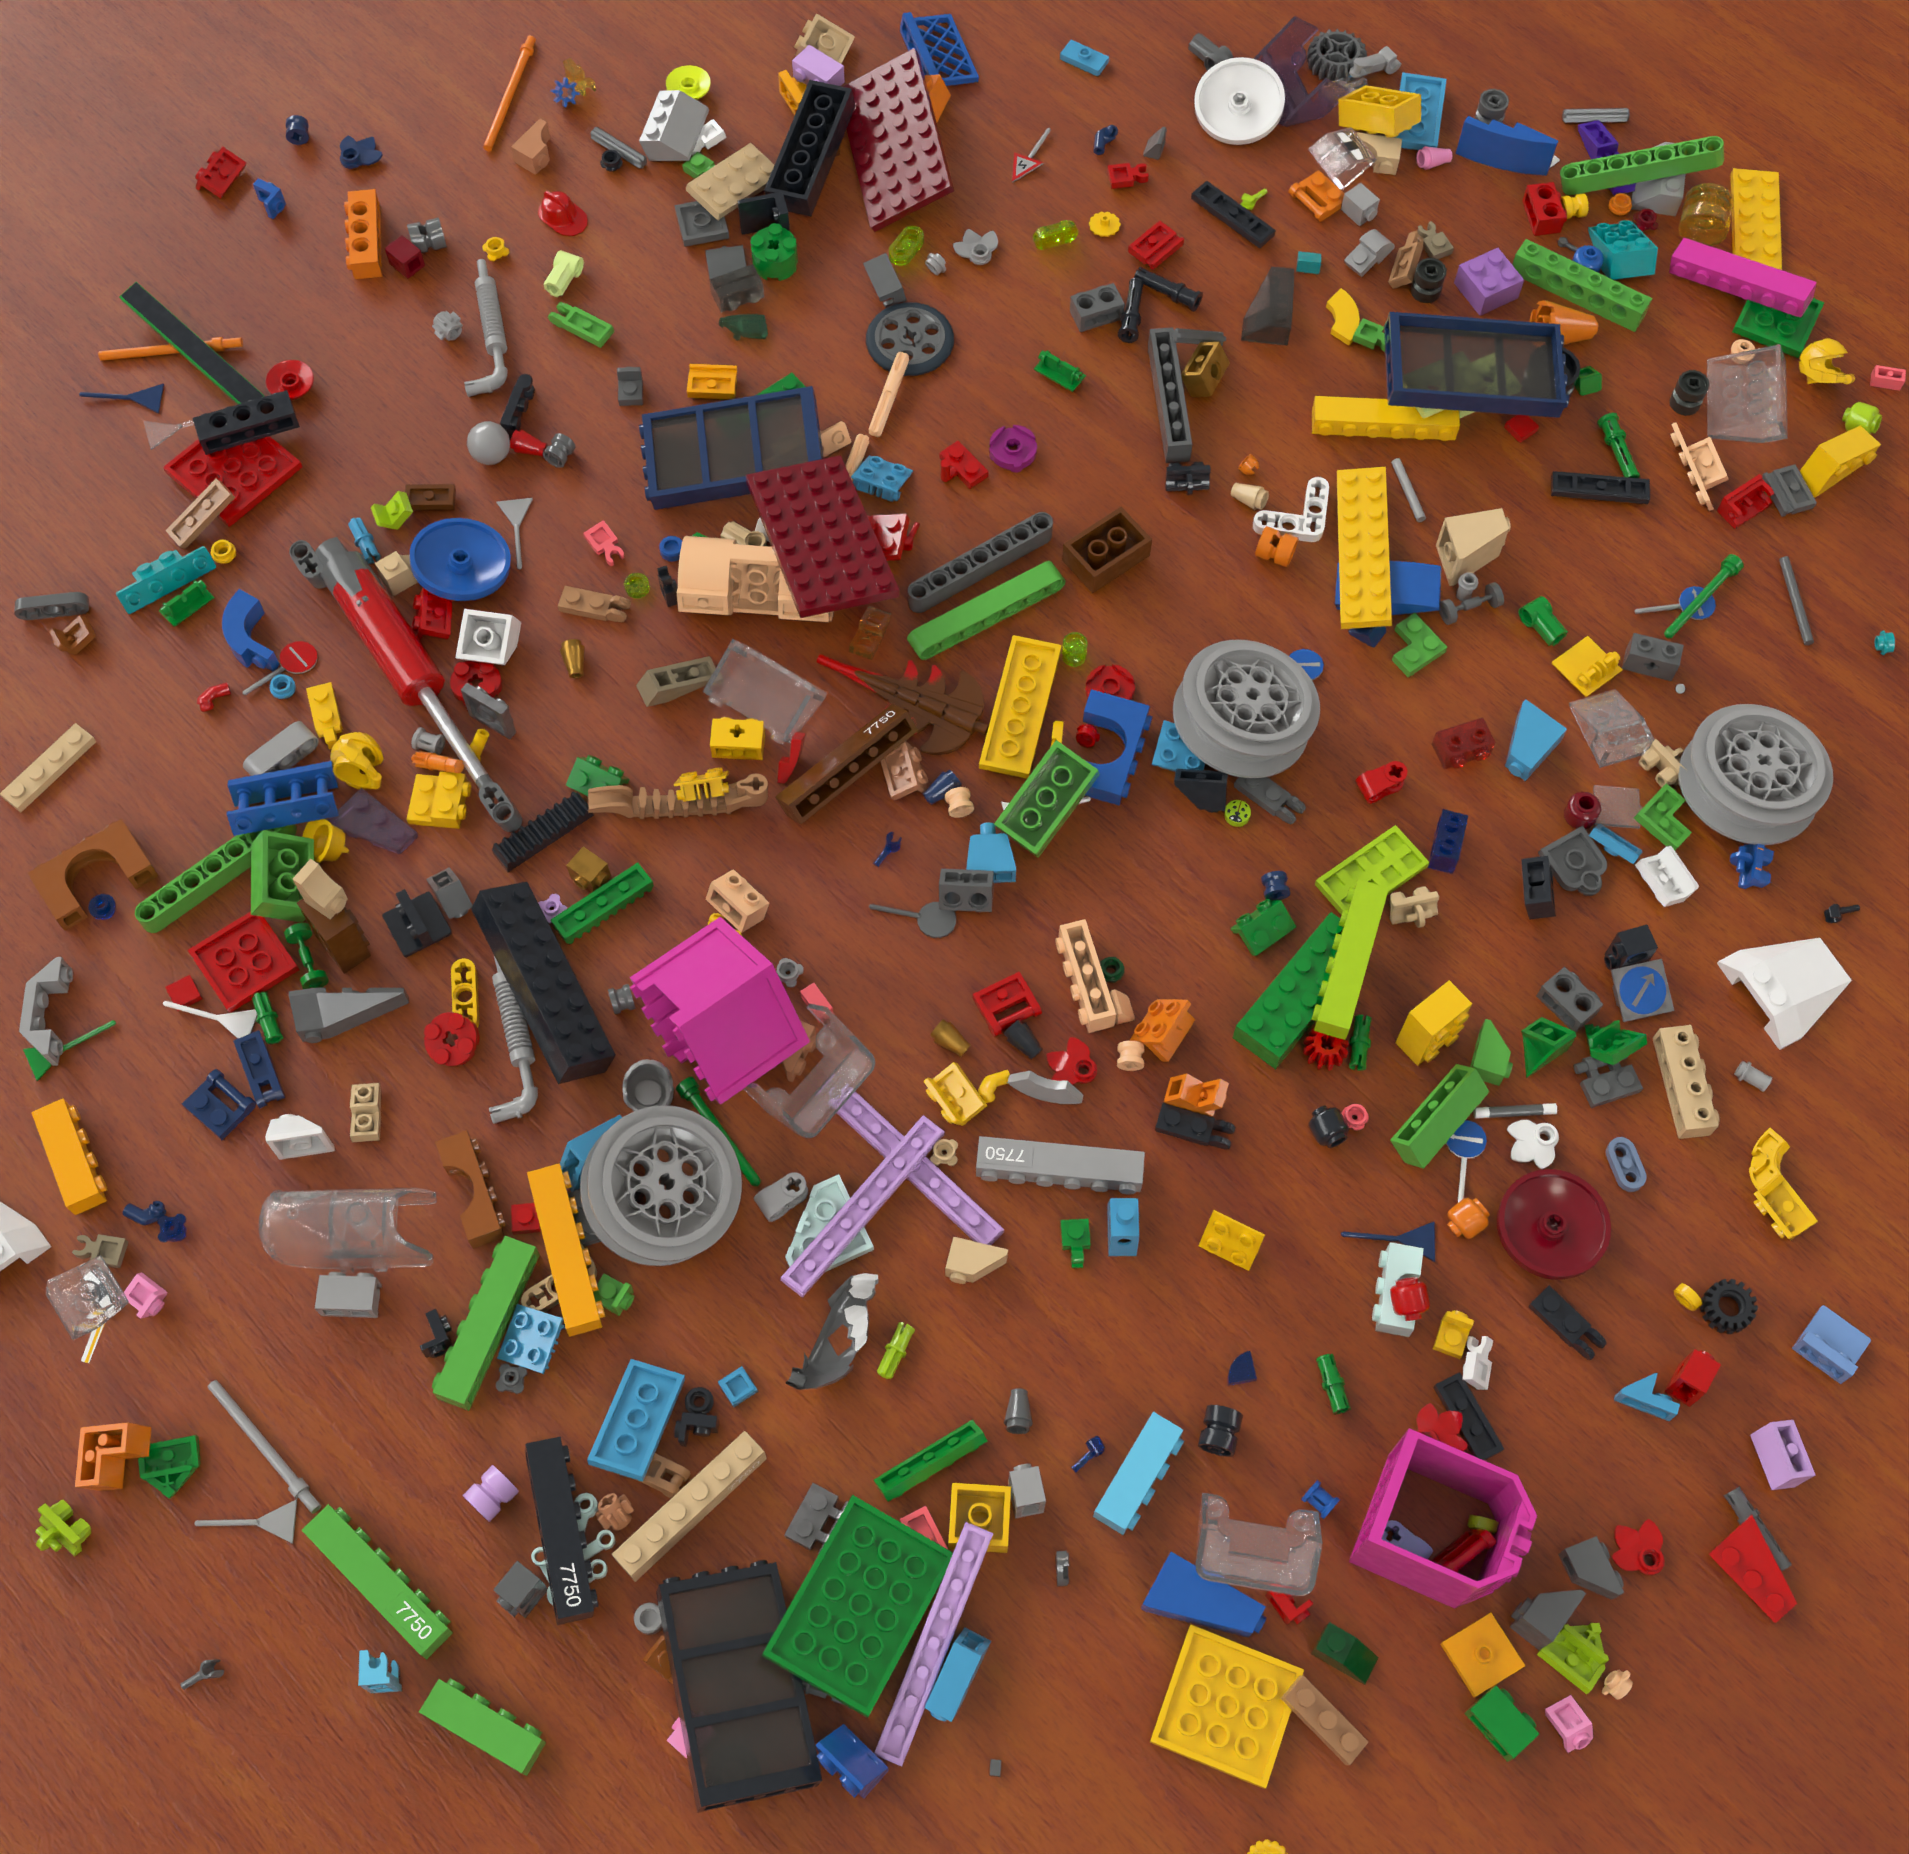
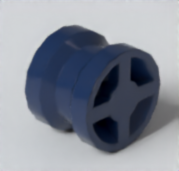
[285,115,309,145]
[1261,871,1290,900]

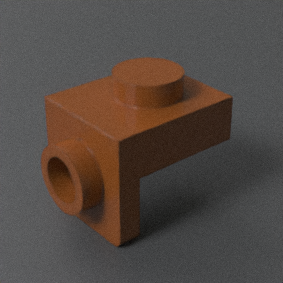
[49,615,96,655]

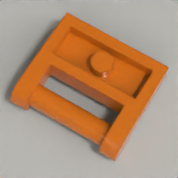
[1288,170,1345,222]

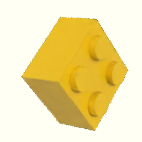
[948,1483,1011,1553]

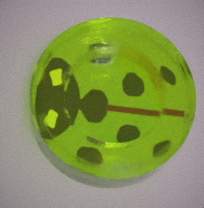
[624,573,650,598]

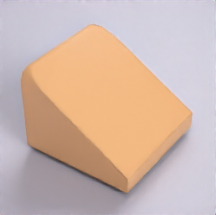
[1110,989,1135,1024]

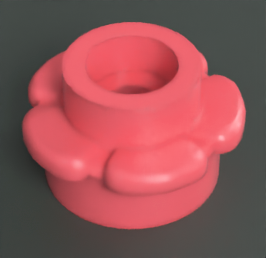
[1342,1104,1369,1130]

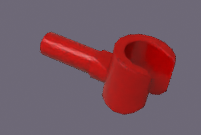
[903,522,920,551]

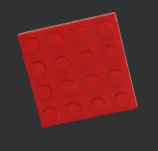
[163,436,303,527]

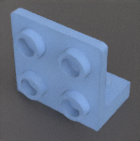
[1792,1305,1871,1384]

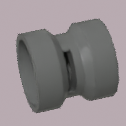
[543,433,576,468]

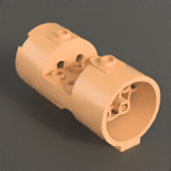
[677,536,834,622]

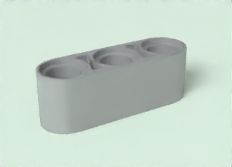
[243,721,319,776]

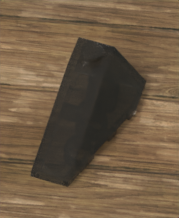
[1241,266,1294,346]

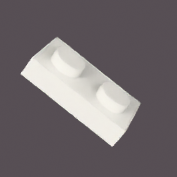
[1635,846,1699,907]

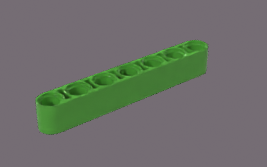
[1560,136,1724,195]
[907,561,1066,660]
[135,824,297,933]

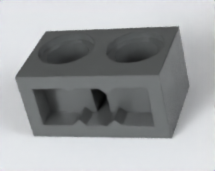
[1070,283,1125,332]
[939,868,994,912]
[1536,967,1603,1033]
[493,1561,548,1618]

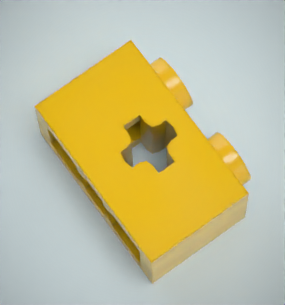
[710,717,765,760]

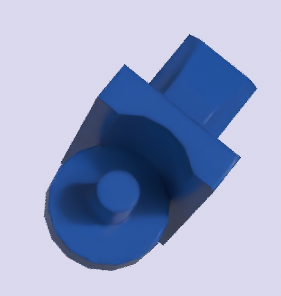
[1730,844,1774,889]

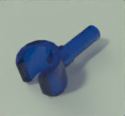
[873,832,902,867]
[1071,1436,1105,1473]

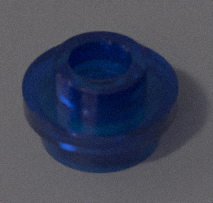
[88,894,116,920]

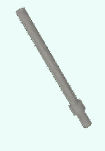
[208,1380,321,1514]

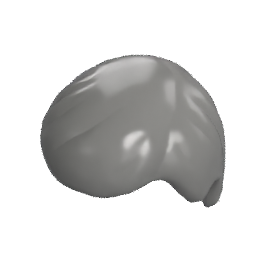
[623,1059,674,1111]

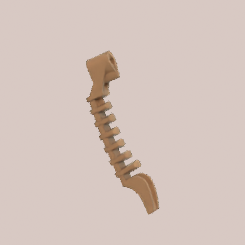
[588,774,768,819]

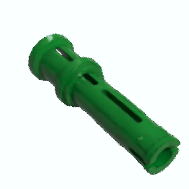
[1597,413,1640,478]

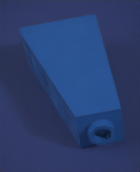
[1140,1552,1267,1638]

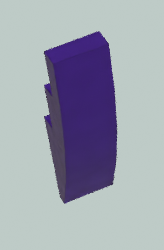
[1578,120,1636,196]

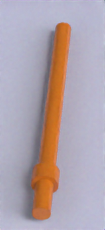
[98,337,243,361]

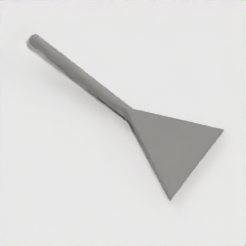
[496,498,533,569]
[194,1499,297,1544]

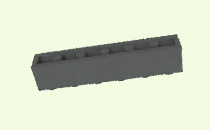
[1148,327,1192,463]

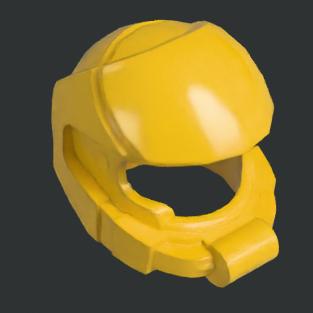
[1799,338,1855,384]
[330,732,384,791]

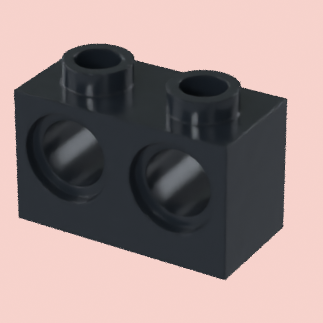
[1521,856,1556,920]
[1604,924,1658,970]

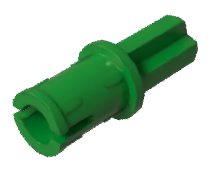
[252,992,283,1044]

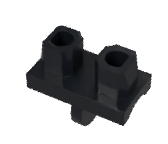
[1165,462,1211,495]

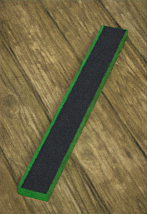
[119,282,265,405]

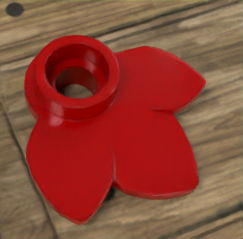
[1046,1037,1097,1085]
[1416,1403,1468,1452]
[1611,1519,1665,1575]

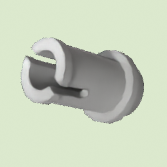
[1456,572,1478,601]
[1734,1061,1772,1092]

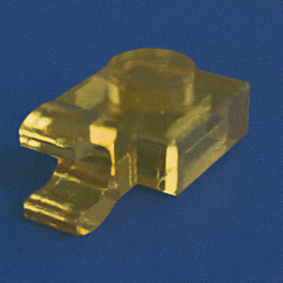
[563,58,596,97]

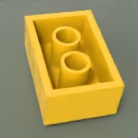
[1338,85,1421,137]
[1395,980,1472,1066]

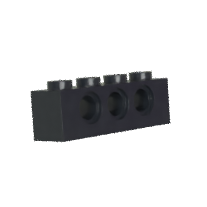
[192,390,300,455]

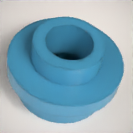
[269,674,296,699]

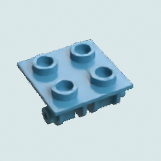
[851,455,913,502]
[1151,720,1205,772]
[497,1304,564,1374]

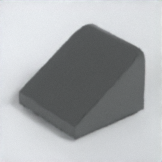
[1143,127,1167,160]

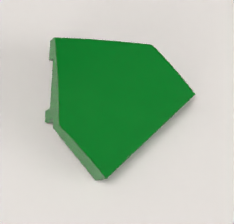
[1584,1020,1647,1065]
[138,1435,201,1499]

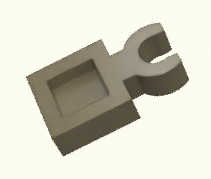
[1417,221,1454,259]
[72,1234,129,1268]

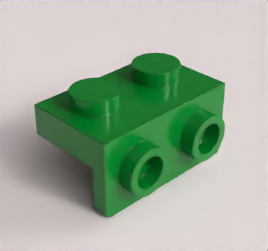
[566,755,630,796]
[1230,899,1296,956]

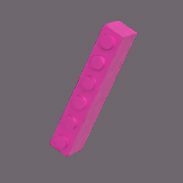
[1669,238,1817,318]

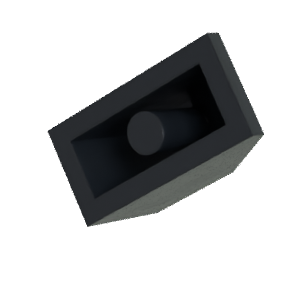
[1174,769,1228,812]

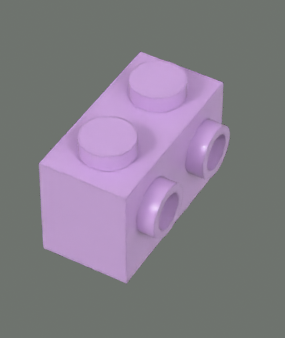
[792,45,845,86]
[1750,1420,1815,1490]

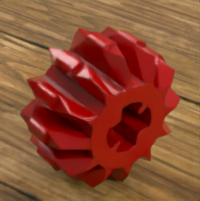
[1303,1028,1349,1071]

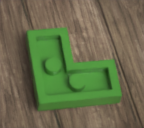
[1392,613,1448,677]
[1634,783,1692,850]

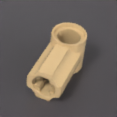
[720,521,767,546]

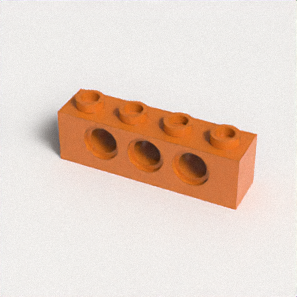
[344,189,383,279]

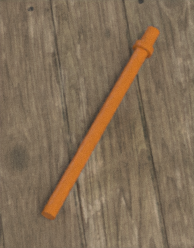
[483,35,536,152]

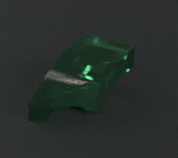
[718,314,768,341]

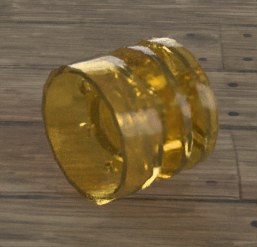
[1678,183,1734,246]

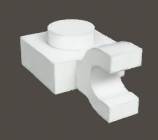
[1463,1336,1493,1390]

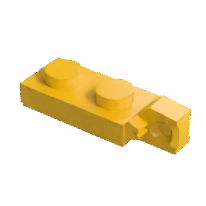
[306,682,343,750]

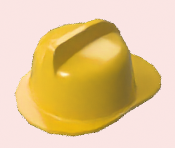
[302,819,349,863]

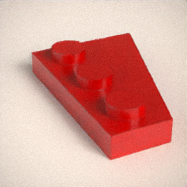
[1709,1514,1797,1624]

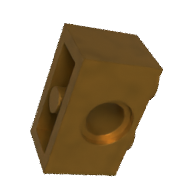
[1181,342,1230,397]

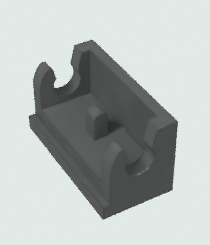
[863,253,907,308]

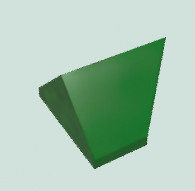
[1521,1017,1577,1078]

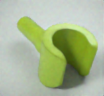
[1240,188,1268,210]

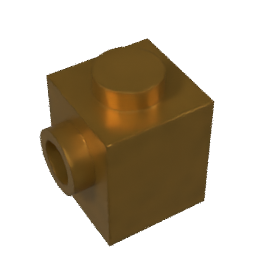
[566,847,611,892]

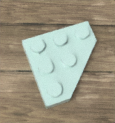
[785,1174,874,1272]

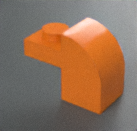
[1164,1074,1229,1117]

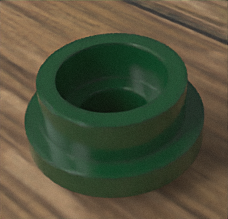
[1100,957,1125,983]

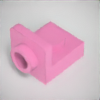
[1545,1695,1593,1752]

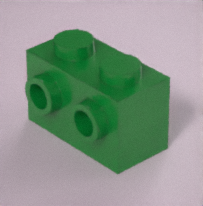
[1464,1685,1539,1762]

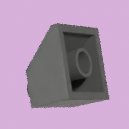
[1510,1590,1586,1650]

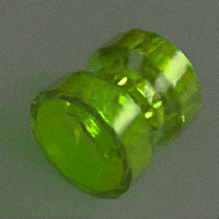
[1062,632,1088,667]

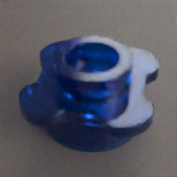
[158,1214,186,1243]

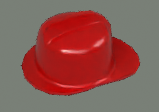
[538,191,588,236]

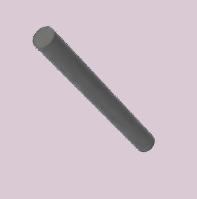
[1779,556,1814,645]

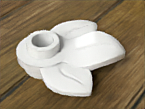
[1507,1120,1559,1169]

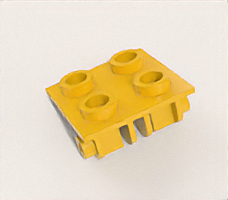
[1551,636,1623,697]
[674,767,729,802]
[1198,1210,1265,1271]

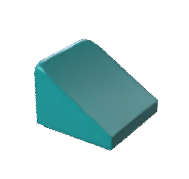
[1296,251,1321,274]

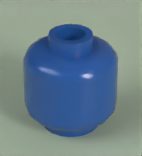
[1572,245,1604,273]

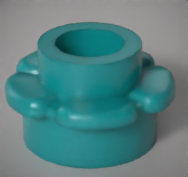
[1874,630,1895,655]

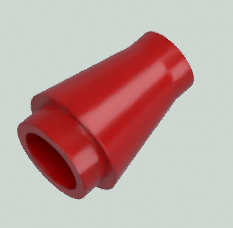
[510,430,547,457]

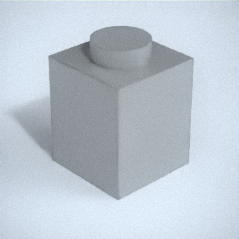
[1341,183,1380,226]

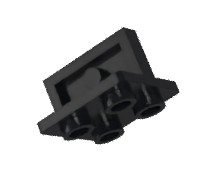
[382,889,452,957]

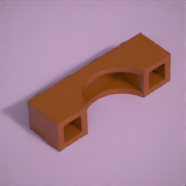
[435,1130,507,1249]

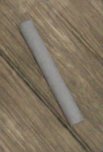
[1391,458,1426,522]

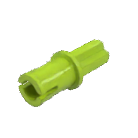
[877,1322,915,1379]

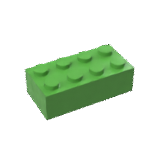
[994,740,1100,858]

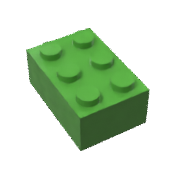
[251,830,314,923]

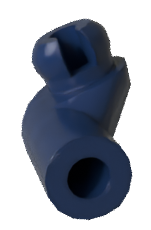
[1093,125,1118,155]

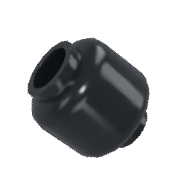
[1308,1106,1350,1148]

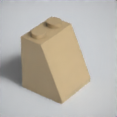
[1436,508,1511,586]

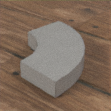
[1007,1071,1084,1104]

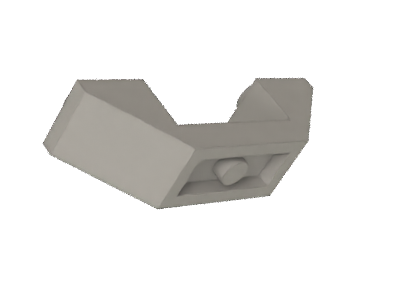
[19,957,73,1066]

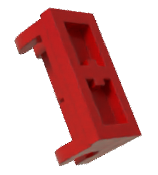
[1717,474,1774,529]

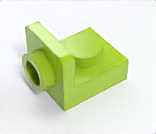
[371,491,413,530]

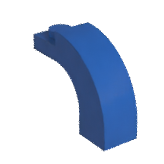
[222,589,280,671]

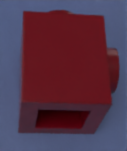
[385,235,425,279]

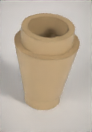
[1231,482,1269,510]

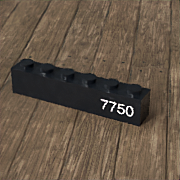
[524,1436,598,1625]

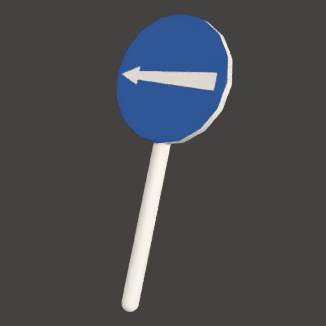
[1446,1120,1487,1202]

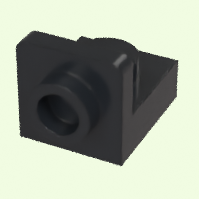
[674,1412,720,1447]

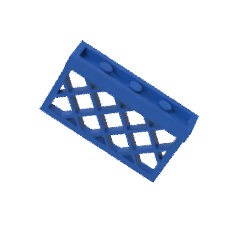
[900,12,979,86]

